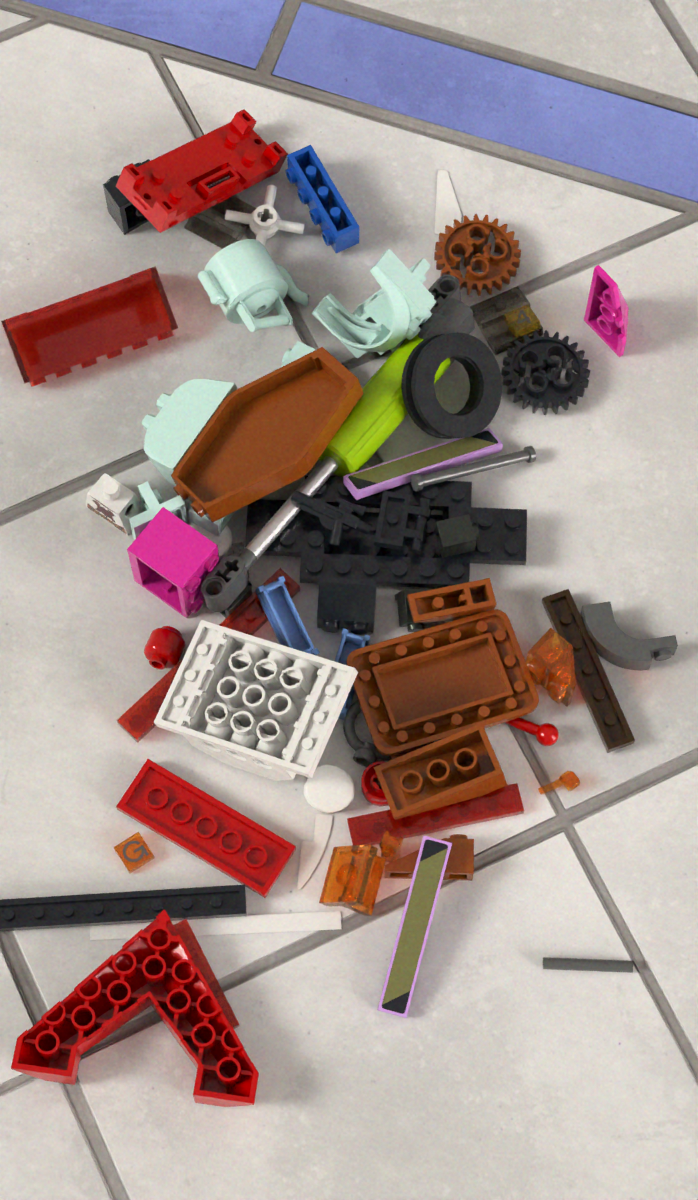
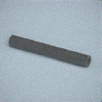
[543,957,633,973]

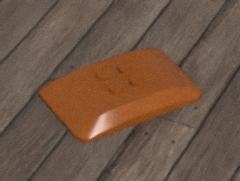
[346,609,539,756]

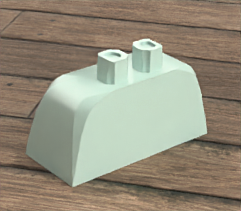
[142,379,238,486]

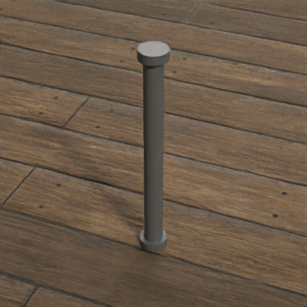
[411,446,536,491]

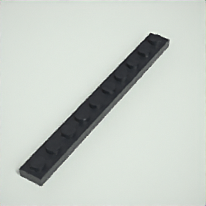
[0,885,247,931]

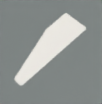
[435,170,462,234]

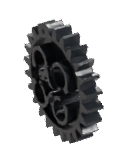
[501,330,590,415]

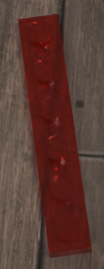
[347,783,524,849]

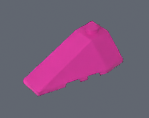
[584,265,629,357]

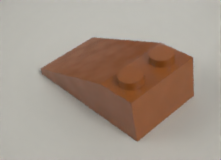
[374,723,507,820]

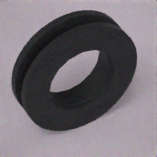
[401,332,502,439]

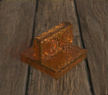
[319,844,386,916]

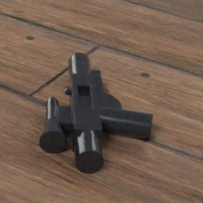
[291,490,372,546]

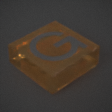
[114,832,155,873]

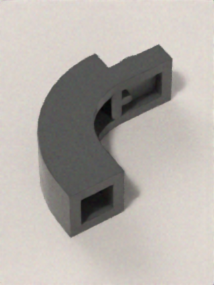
[580,601,678,671]

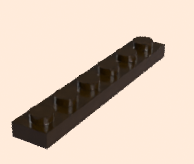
[542,589,635,753]

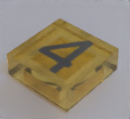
[504,304,541,338]

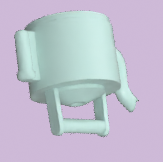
[198,239,310,332]

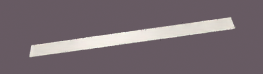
[90,911,342,940]

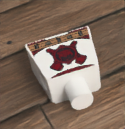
[86,473,144,535]

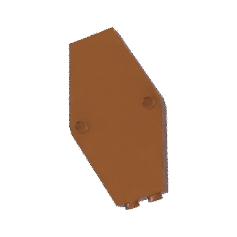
[171,347,363,523]

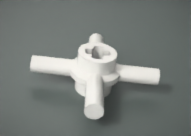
[225,185,305,246]

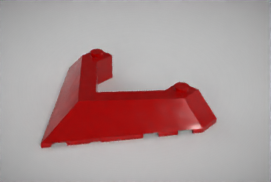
[11,909,259,1107]

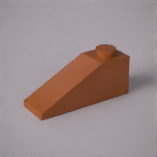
[407,578,497,623]
[384,834,474,881]

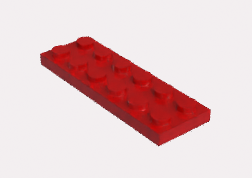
[116,759,296,898]

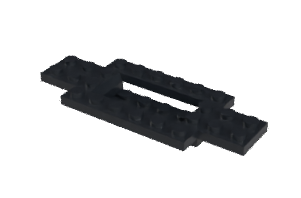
[245,475,527,588]

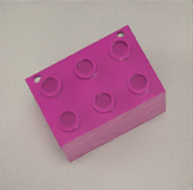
[127,507,220,618]

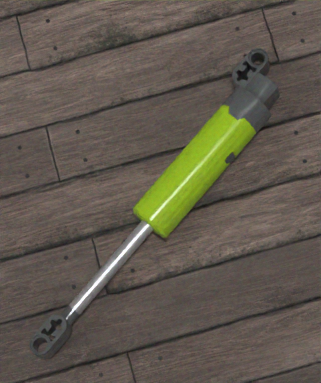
[201,275,475,612]

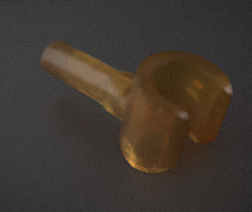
[538,771,580,795]

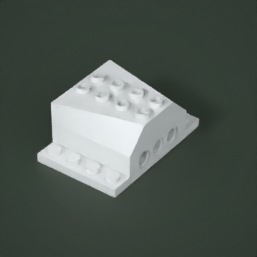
[154,620,358,781]

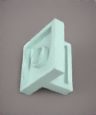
[129,481,188,540]

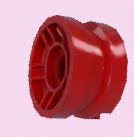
[361,761,389,807]

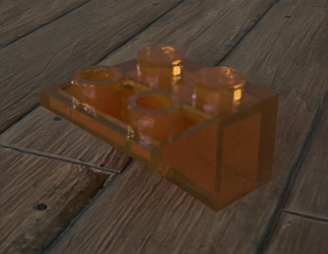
[526,628,576,707]

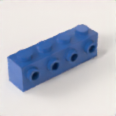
[285,145,360,253]

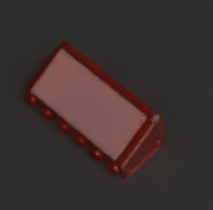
[0,266,178,387]

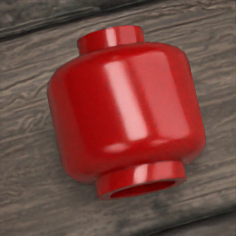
[144,626,186,670]

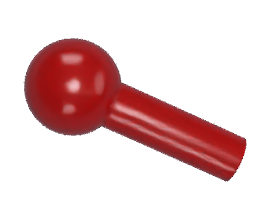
[506,717,559,746]

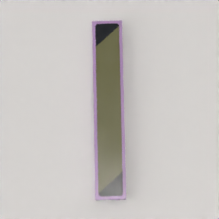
[343,428,503,500]
[377,835,452,1018]

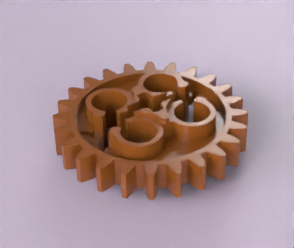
[434,214,521,296]

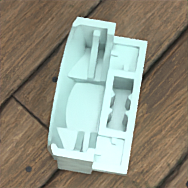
[312,249,436,359]

